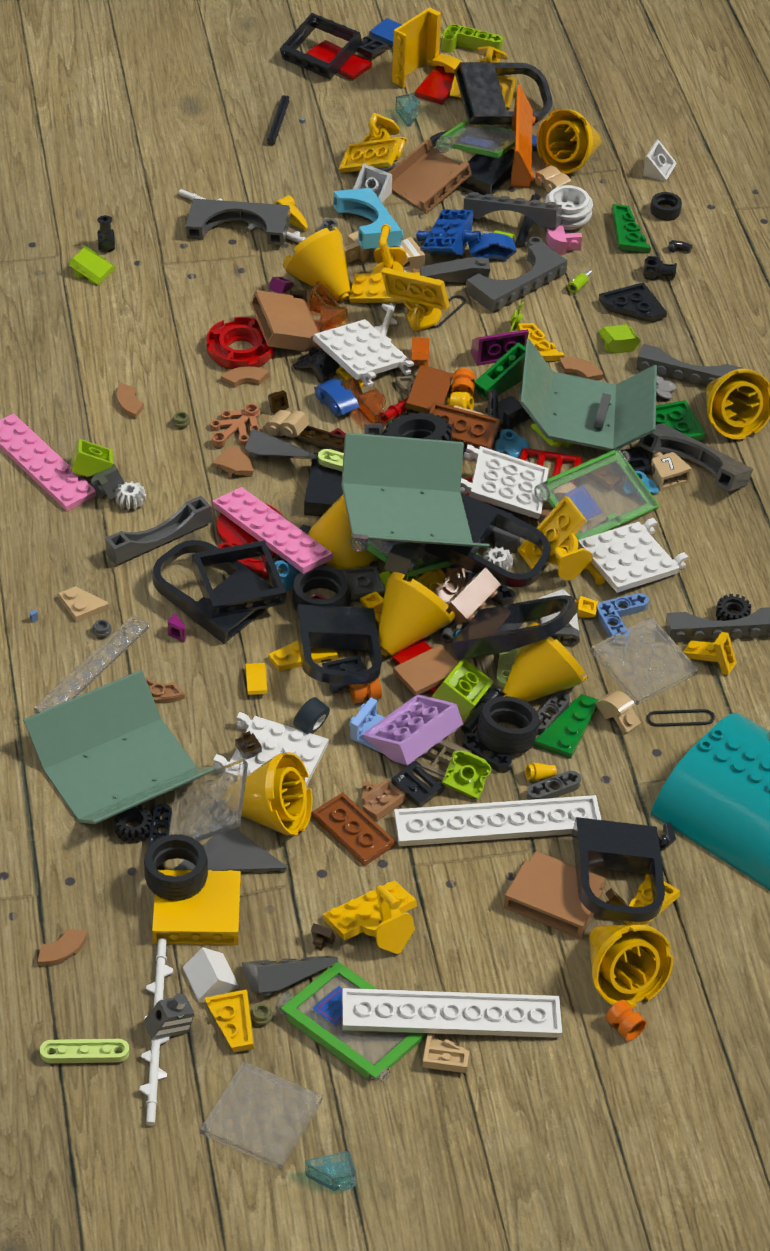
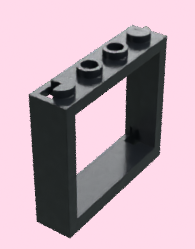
[280,13,362,79]
[191,541,287,618]

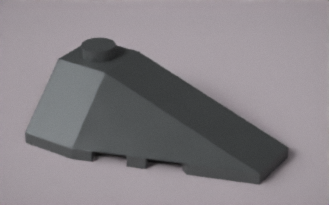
[420,257,491,283]
[244,428,318,459]
[242,955,338,996]

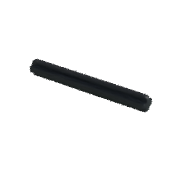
[267,95,289,145]
[516,193,541,247]

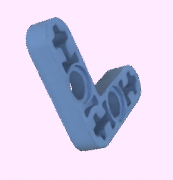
[596,593,649,647]

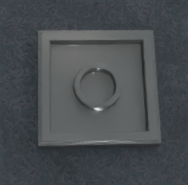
[340,566,386,600]

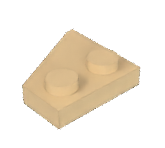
[59,586,109,622]
[422,1033,469,1073]

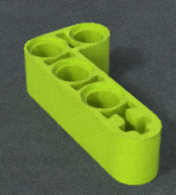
[441,24,503,53]

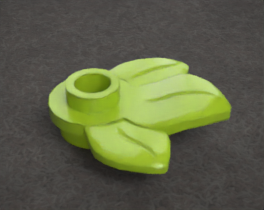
[509,302,524,332]

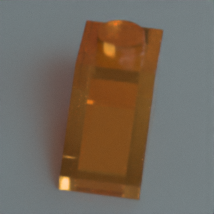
[357,388,386,424]

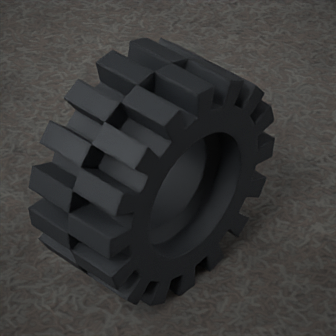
[716,594,751,621]
[114,805,152,844]

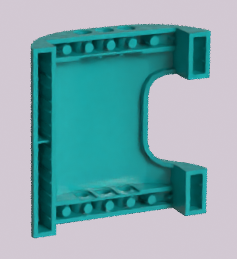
[650,712,770,890]

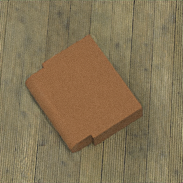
[250,290,320,351]
[504,851,606,939]

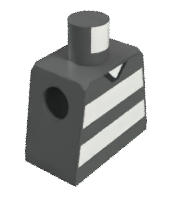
[143,993,194,1040]

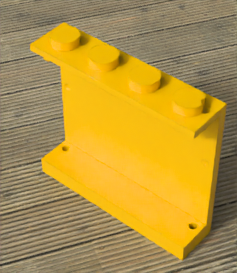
[392,7,441,88]
[152,869,241,945]

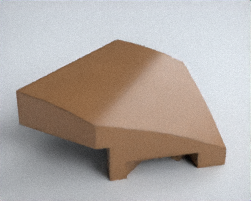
[212,447,254,478]
[362,780,407,821]

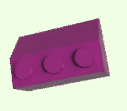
[471,329,529,366]

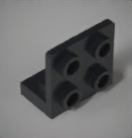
[293,347,341,383]
[485,396,531,429]

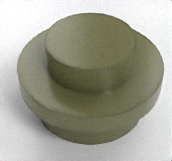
[172,411,190,428]
[251,1004,273,1025]

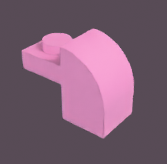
[546,226,582,255]

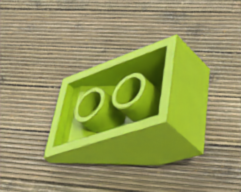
[431,659,494,721]

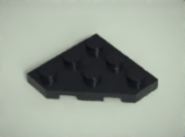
[598,282,667,321]

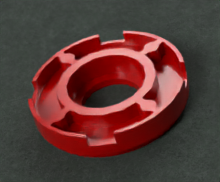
[206,317,276,370]

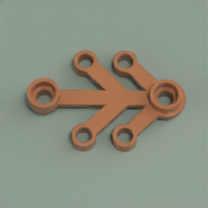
[210,403,260,448]

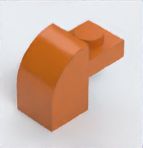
[411,337,430,366]

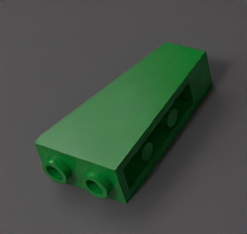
[474,343,526,400]

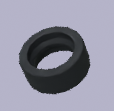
[650,192,682,220]

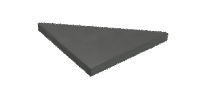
[173,824,287,873]

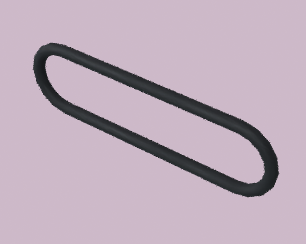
[430,295,466,328]
[647,709,715,726]

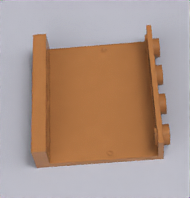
[388,138,472,214]

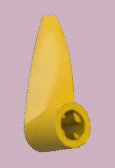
[274,195,308,231]

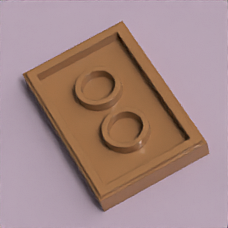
[393,645,458,696]

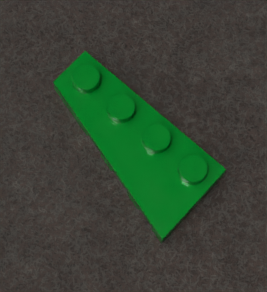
[611,204,651,253]
[534,694,598,759]

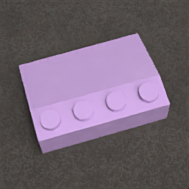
[362,694,463,765]

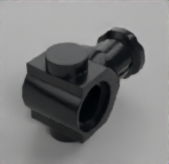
[97,215,115,251]
[643,256,677,280]

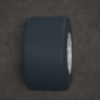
[293,697,330,734]

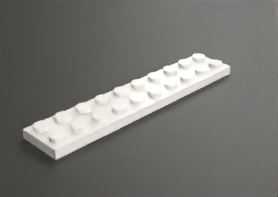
[394,795,601,846]
[342,988,562,1038]

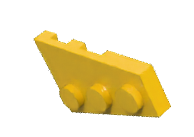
[516,323,565,361]
[268,640,338,671]
[623,873,680,925]
[204,990,255,1053]

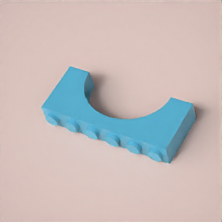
[333,188,403,249]

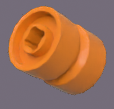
[451,368,475,397]
[349,678,382,704]
[605,999,647,1041]

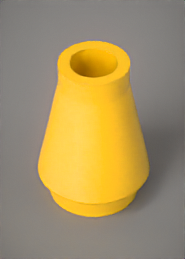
[525,762,557,782]

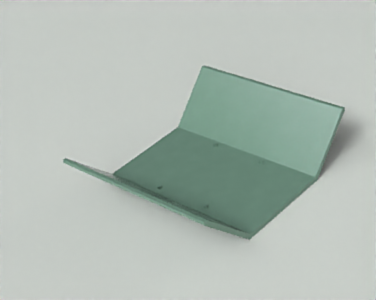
[520,339,657,451]
[341,433,490,548]
[23,670,216,824]

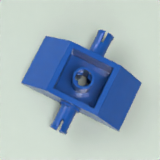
[416,209,482,255]

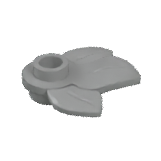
[656,376,677,399]

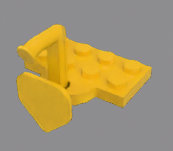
[450,46,517,109]
[339,113,407,173]
[349,224,421,303]
[381,267,450,332]
[517,496,606,585]
[323,880,417,954]

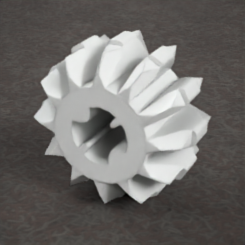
[115,481,146,511]
[482,546,513,571]

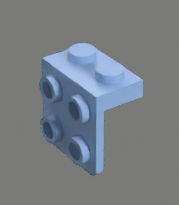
[349,698,385,753]

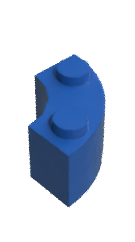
[468,233,517,262]
[314,379,360,417]

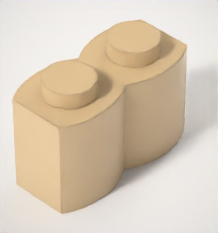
[535,166,571,193]
[266,410,309,438]

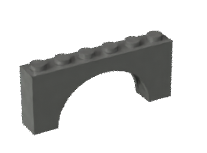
[185,198,291,245]
[466,241,568,313]
[638,423,753,491]

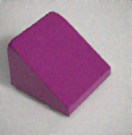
[269,276,294,294]
[167,614,186,642]

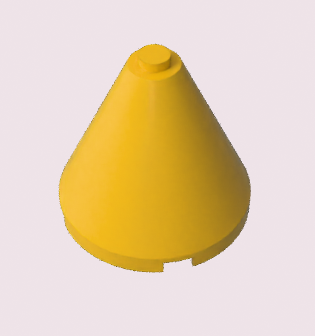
[537,109,602,174]
[282,227,351,302]
[706,369,770,439]
[308,495,382,570]
[378,572,455,657]
[503,622,588,702]
[222,752,312,836]
[589,924,673,1007]

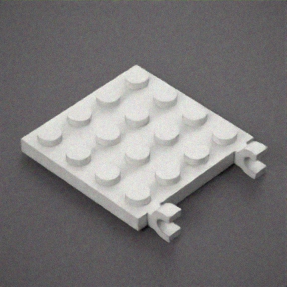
[313,319,414,387]
[460,444,549,519]
[578,518,688,593]
[213,712,329,787]

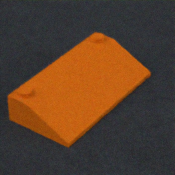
[510,85,535,188]

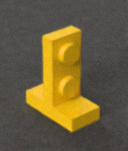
[682,632,737,675]

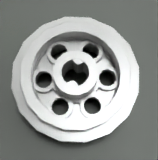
[544,185,593,230]

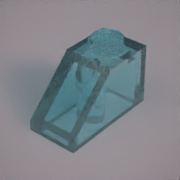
[395,93,421,127]
[305,1151,357,1191]

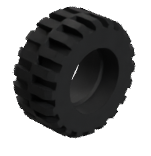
[383,412,453,441]

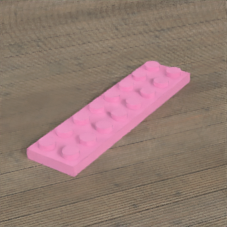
[0,413,97,511]
[212,487,333,574]

